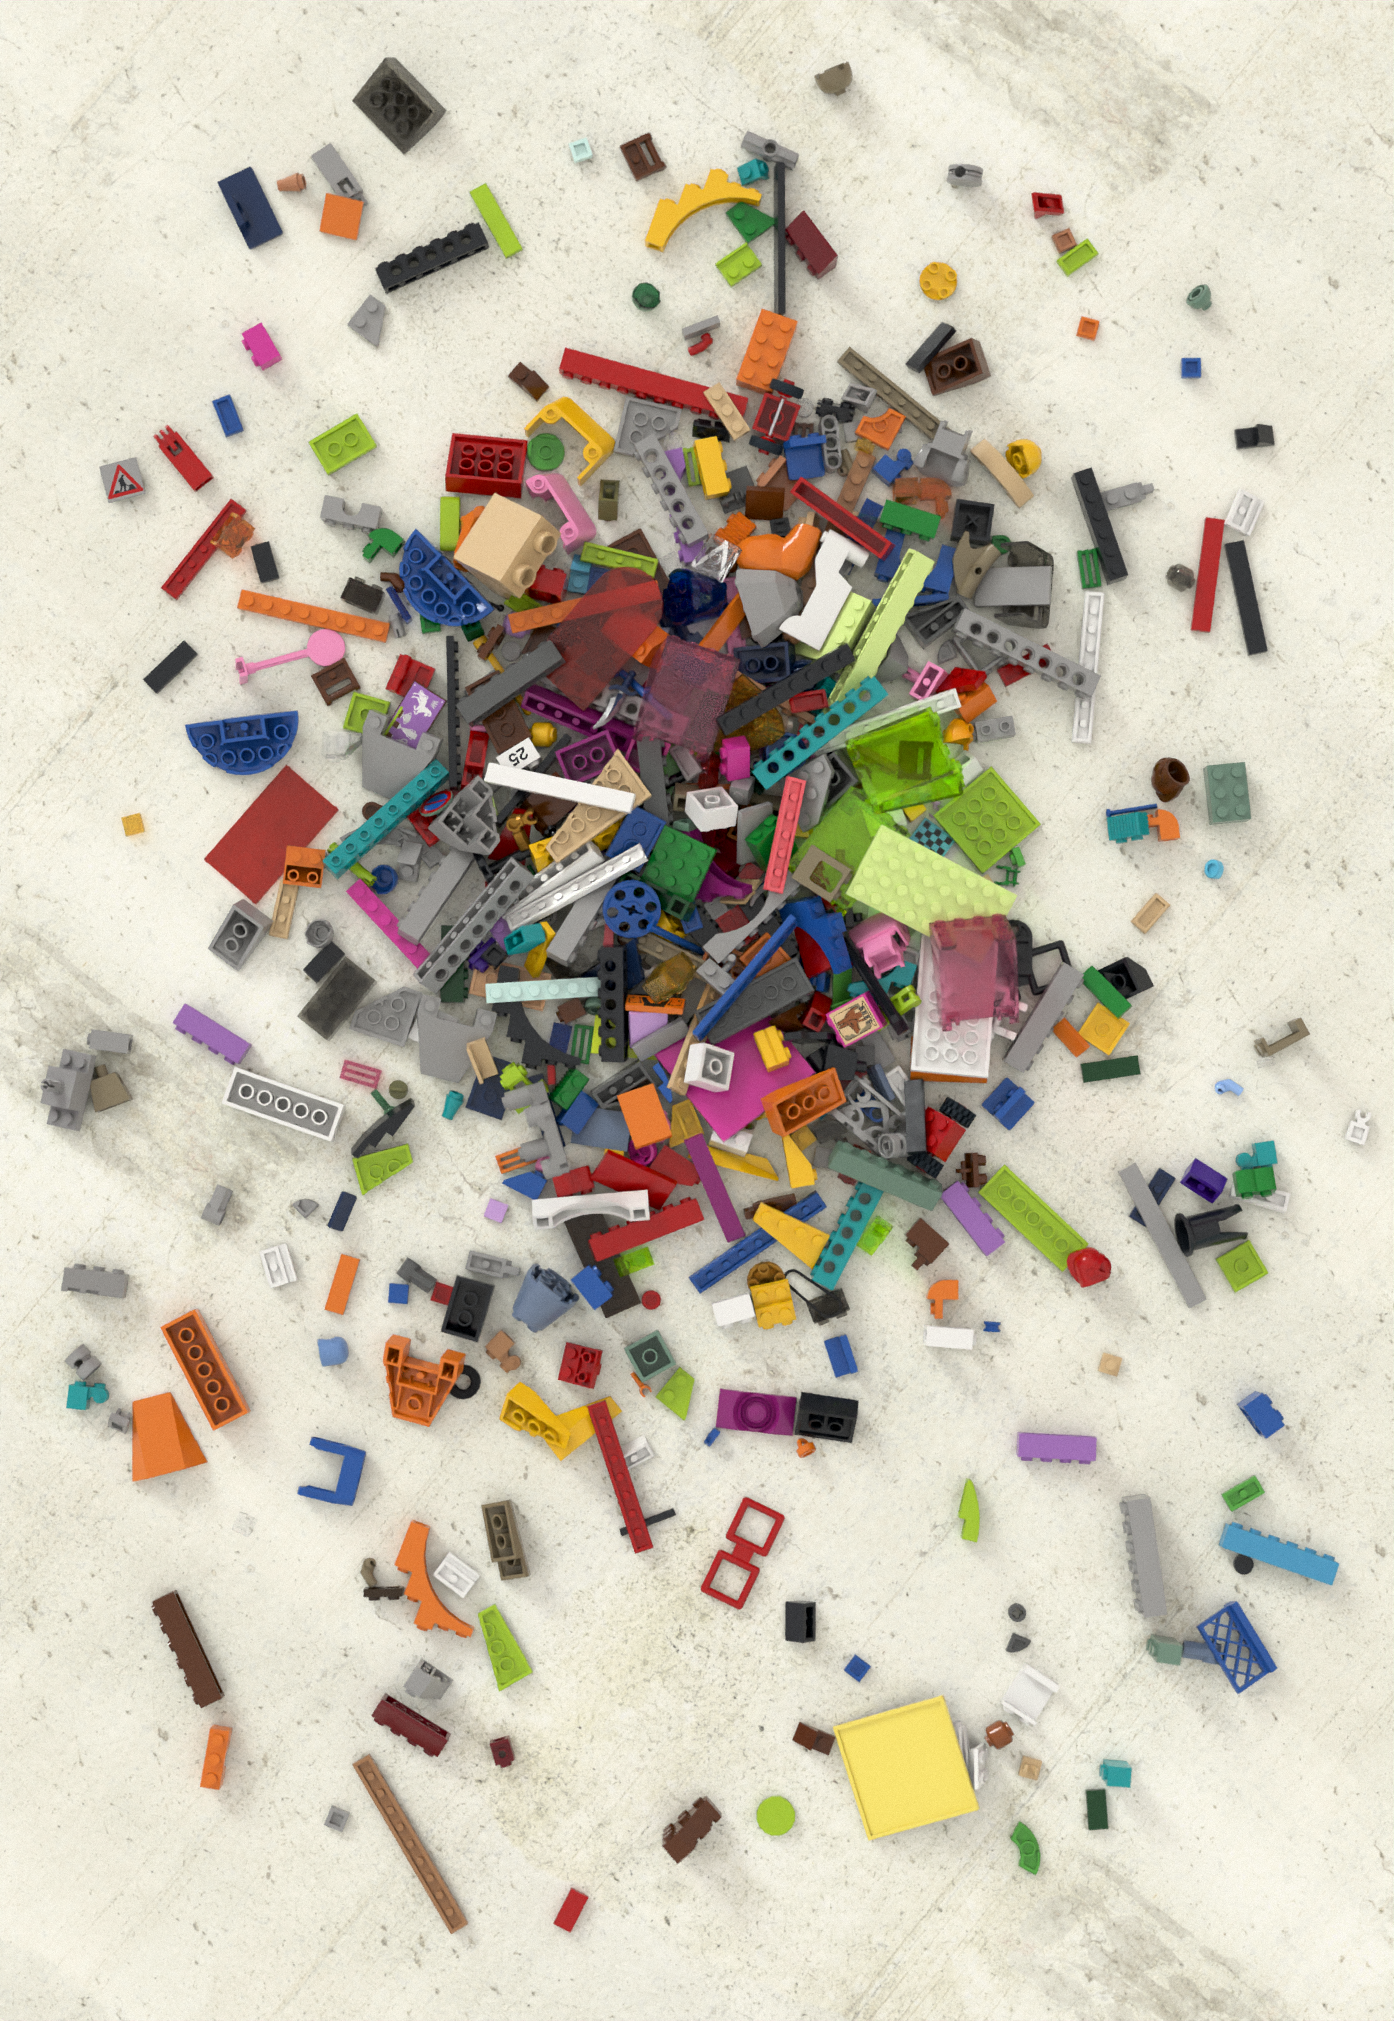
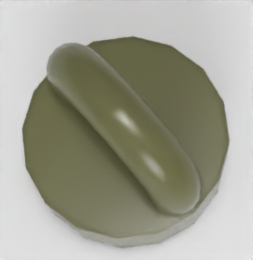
[389,1080,408,1099]

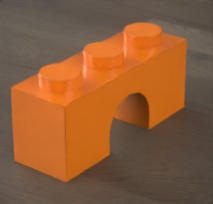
[200,1724,233,1790]

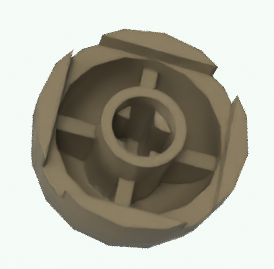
[814,61,853,96]

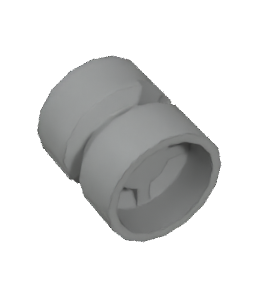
[878,1132,911,1159]
[65,1344,102,1381]

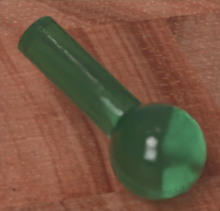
[370,1089,395,1115]

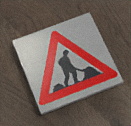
[99,457,146,503]

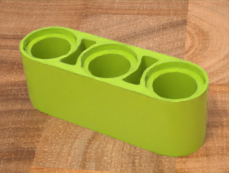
[440,496,461,551]

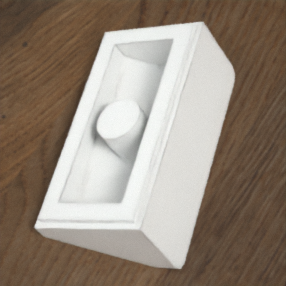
[621,1435,655,1470]

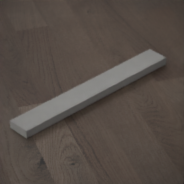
[1118,1163,1206,1308]

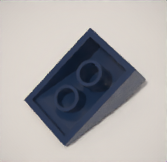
[733,641,796,685]

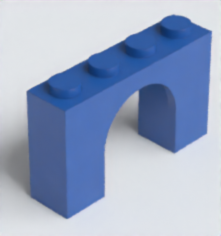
[874,529,956,595]

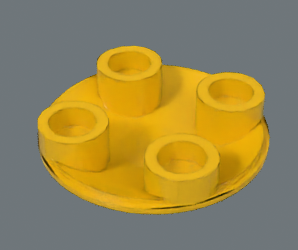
[919,262,957,300]

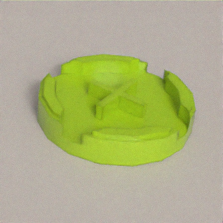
[757,1796,795,1836]

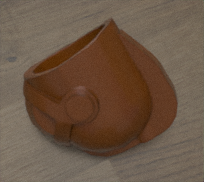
[1151,757,1190,802]

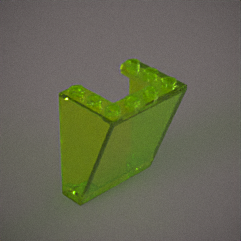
[844,706,965,815]
[788,786,911,917]

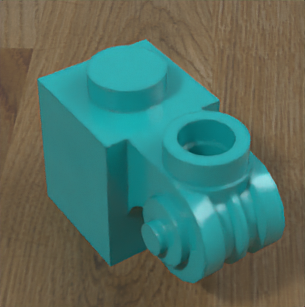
[1236,1141,1278,1170]
[66,1381,109,1410]

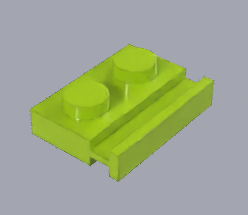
[715,242,762,287]

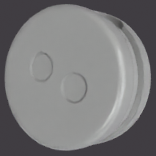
[947,164,983,187]

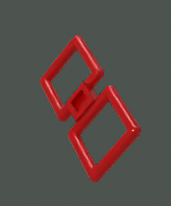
[701,1497,785,1610]

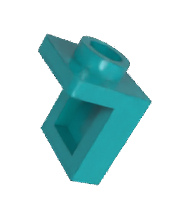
[737,159,769,186]

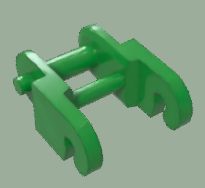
[994,865,1021,887]

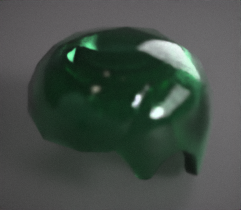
[632,282,661,312]

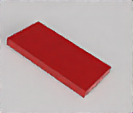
[591,1149,677,1210]

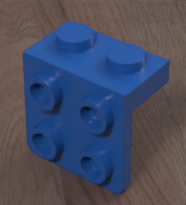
[783,433,827,481]

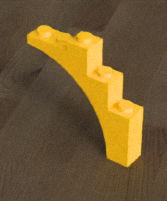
[645,168,762,252]

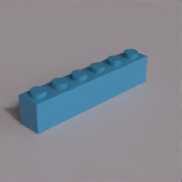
[1219,1522,1339,1586]

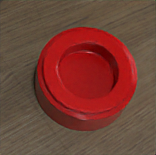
[642,1290,661,1310]

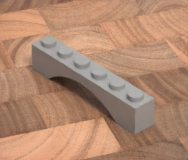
[701,870,801,965]

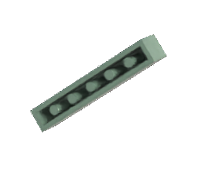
[828,1140,943,1211]

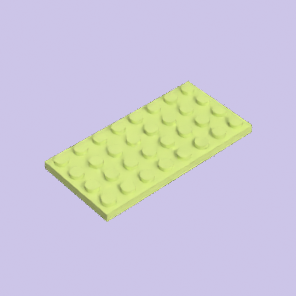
[845,824,1018,963]

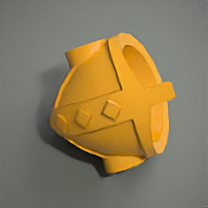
[942,718,974,751]

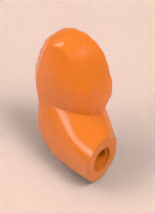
[736,524,822,581]

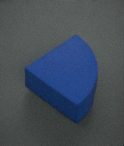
[704,1427,720,1447]

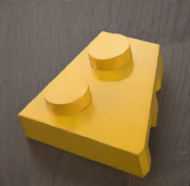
[669,1099,704,1148]

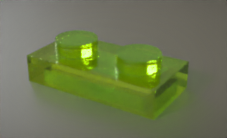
[613,1247,655,1278]

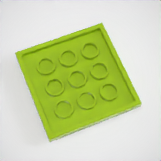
[933,766,1041,874]

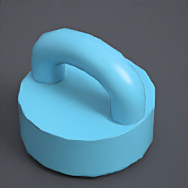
[1205,859,1224,879]

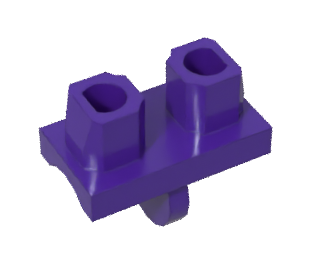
[468,937,496,973]

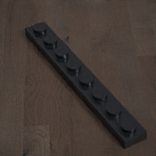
[446,636,461,790]
[715,643,855,736]

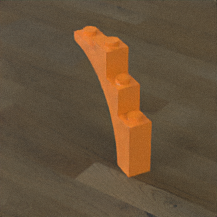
[394,1520,475,1638]

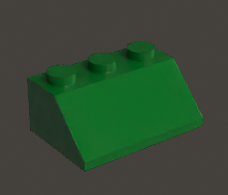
[879,499,941,542]

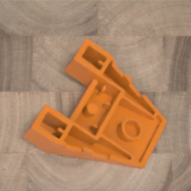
[383,1334,466,1427]

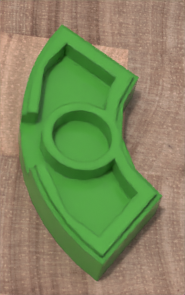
[1010,1821,1040,1875]

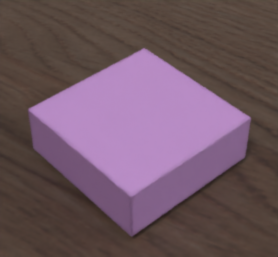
[484,1198,509,1223]

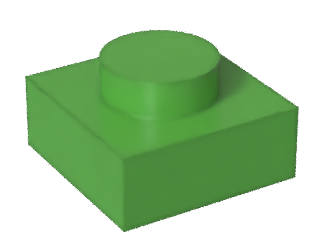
[1009,847,1026,869]

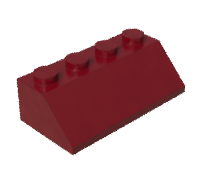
[372,1693,451,1757]

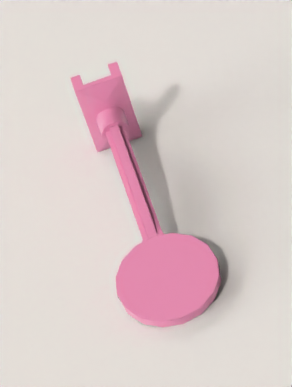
[235,629,345,685]

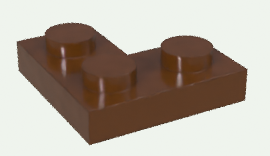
[477,624,507,663]

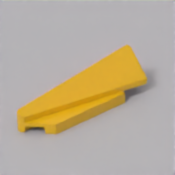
[688,1145,779,1181]

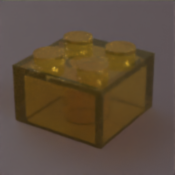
[641,951,697,1004]

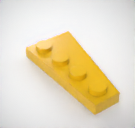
[753,1202,830,1269]

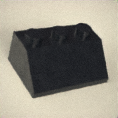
[795,1392,859,1443]

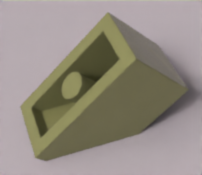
[598,480,620,521]

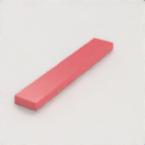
[763,776,806,894]

